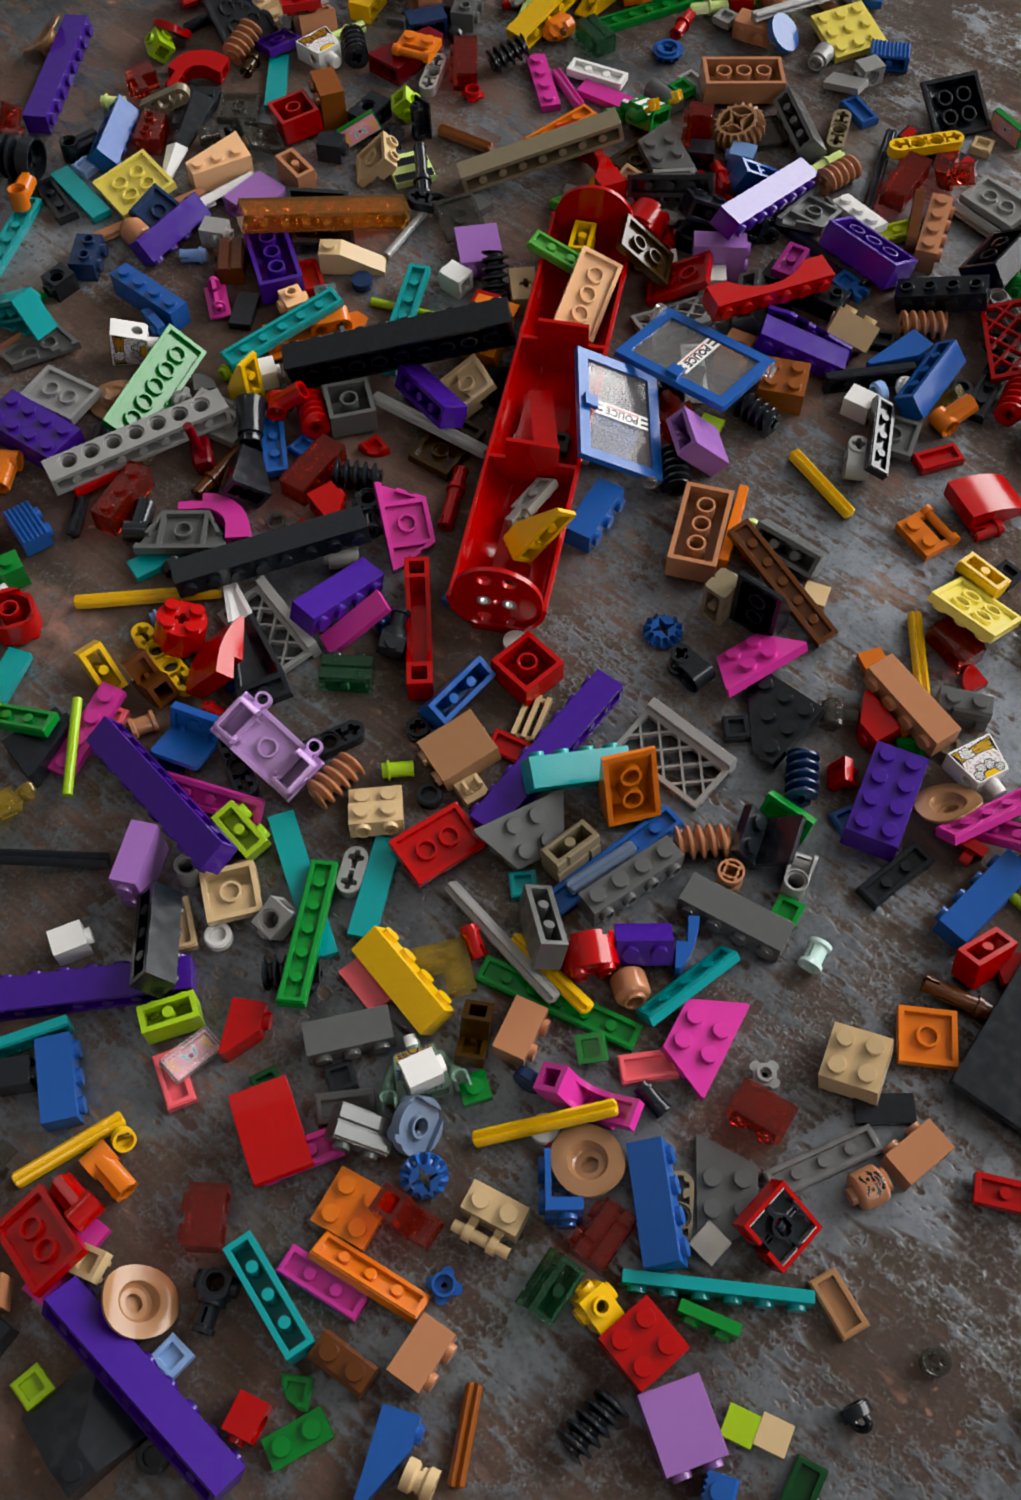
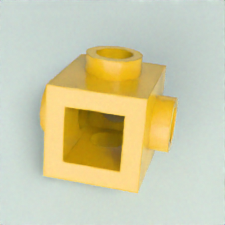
[569,1279,625,1335]

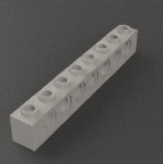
[41,388,232,496]

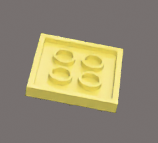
[809,0,888,64]
[92,149,178,219]
[927,576,1021,644]

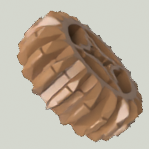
[710,102,766,153]

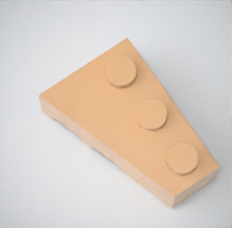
[185,131,254,192]

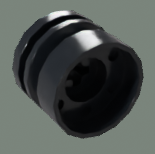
[0,132,47,182]

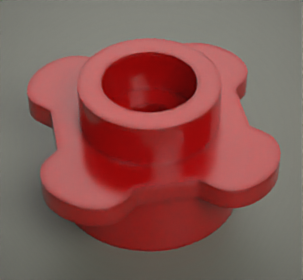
[461,83,485,103]

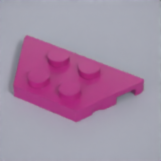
[373,482,436,573]
[716,634,808,698]
[661,999,750,1102]

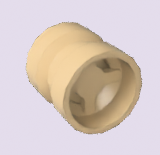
[397,1456,442,1500]

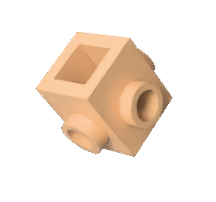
[276,284,309,314]

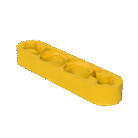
[887,130,965,159]
[131,622,191,697]

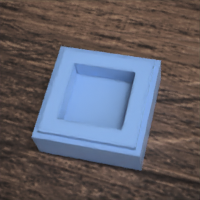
[71,155,99,180]
[151,1332,196,1380]

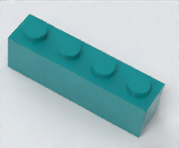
[520,742,629,794]
[222,1230,316,1366]

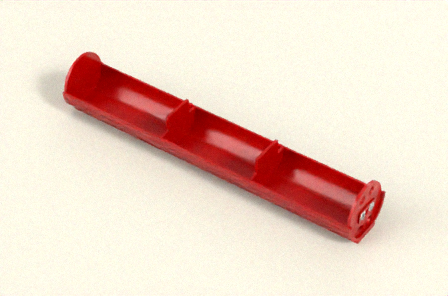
[446,185,633,634]

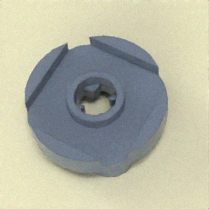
[387,1094,443,1157]

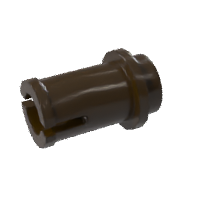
[240,53,261,79]

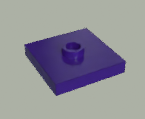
[254,28,302,58]

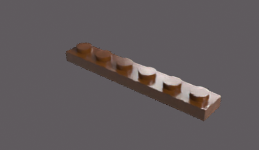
[727,518,839,649]

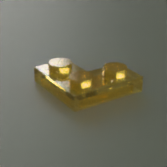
[409,937,478,998]

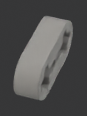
[336,846,369,898]

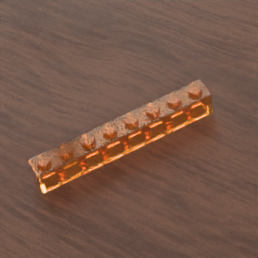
[236,194,411,234]

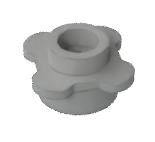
[171,386,193,406]
[749,1060,780,1090]

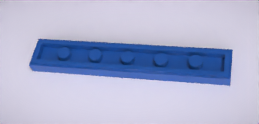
[552,804,684,919]

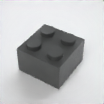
[322,377,379,438]

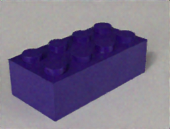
[818,215,919,290]
[241,217,305,305]
[0,389,86,470]
[839,741,929,862]

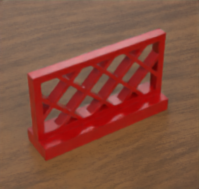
[980,298,1021,383]

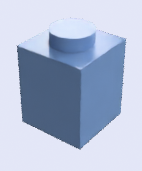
[724,140,758,171]

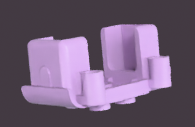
[210,691,325,803]

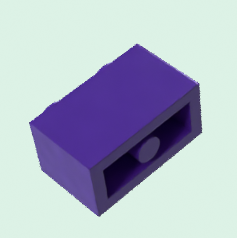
[614,923,674,966]

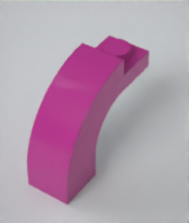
[178,493,252,544]
[533,1061,645,1132]

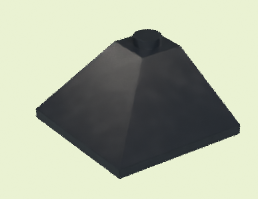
[920,70,993,136]
[282,187,355,245]
[22,1365,148,1500]

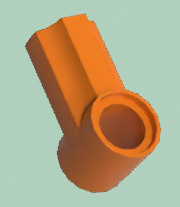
[7,172,37,212]
[928,393,979,438]
[0,449,24,494]
[78,1139,139,1203]

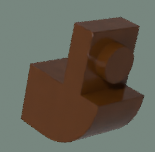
[120,648,180,709]

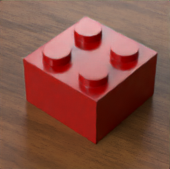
[267,88,324,145]
[491,631,564,707]
[596,1295,691,1395]

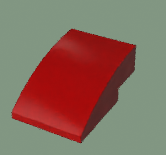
[943,473,1021,529]
[186,616,244,700]
[228,1075,314,1188]

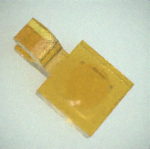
[0,781,36,821]

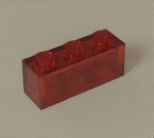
[449,35,478,91]
[878,151,933,213]
[279,434,347,507]
[89,460,156,537]

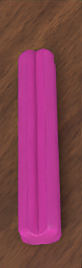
[552,68,584,109]

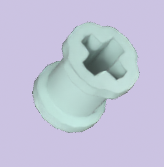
[797,936,833,975]

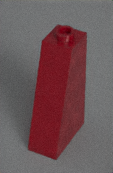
[368,26,444,87]

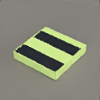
[391,151,436,190]

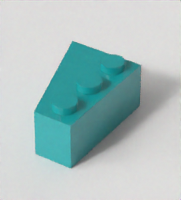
[0,286,58,341]

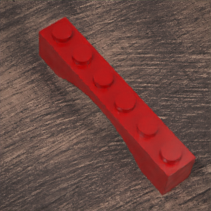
[555,120,627,200]
[701,255,835,323]
[404,556,434,700]

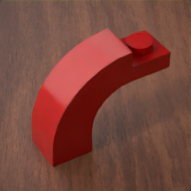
[165,50,230,100]

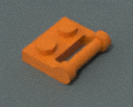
[391,30,442,64]
[894,504,961,562]

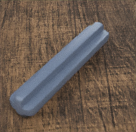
[565,841,638,895]

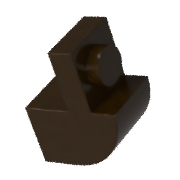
[454,999,495,1069]

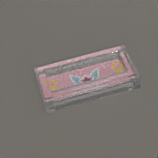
[159,1025,221,1085]

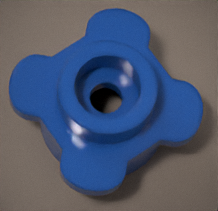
[426,1266,463,1306]

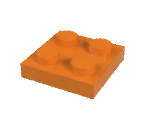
[896,1005,959,1071]
[310,1165,396,1253]

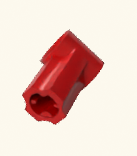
[266,380,310,421]
[50,1172,106,1233]

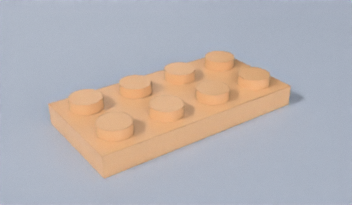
[553,245,623,344]

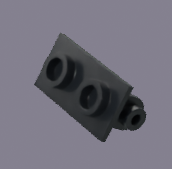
[410,94,432,141]

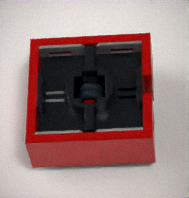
[732,1179,823,1274]

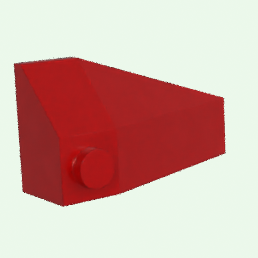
[515,389,558,445]

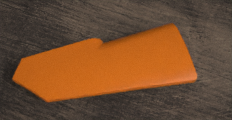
[262,305,369,361]

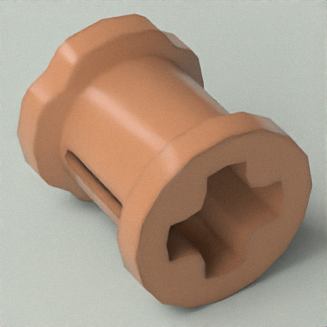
[127,709,160,740]

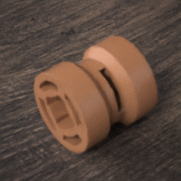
[715,858,745,893]

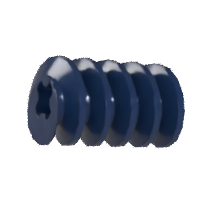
[784,748,820,808]

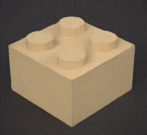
[818,1021,894,1106]

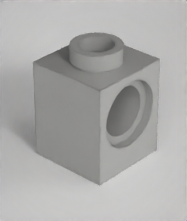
[852,54,886,88]
[198,216,234,249]
[251,895,298,941]

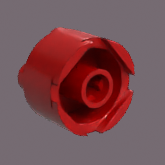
[630,197,670,240]
[0,587,43,647]
[153,598,208,658]
[562,929,620,984]

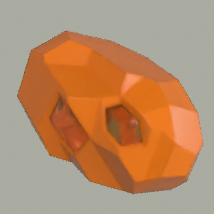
[542,12,575,42]

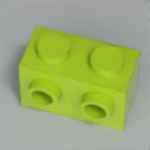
[211,799,272,860]
[136,989,206,1045]

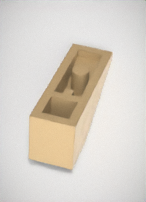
[318,239,387,276]

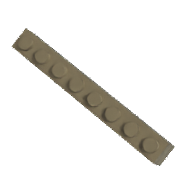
[456,108,625,195]

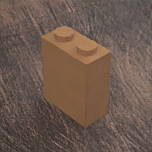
[417,709,501,792]

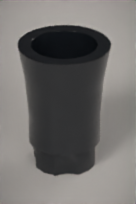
[233,393,266,448]

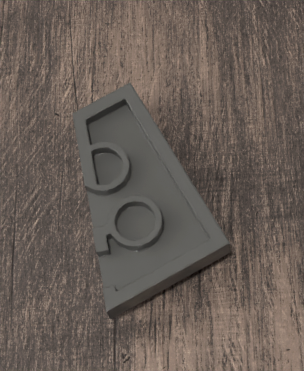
[0,319,82,371]

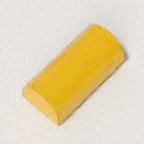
[955,551,1011,599]

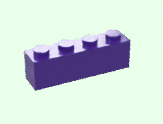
[128,192,211,267]
[753,314,850,379]
[395,365,468,429]
[290,557,384,636]

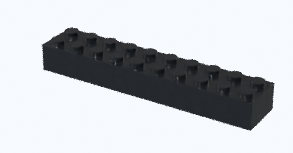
[281,296,517,389]

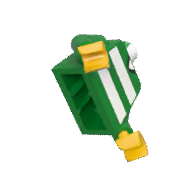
[620,89,684,132]

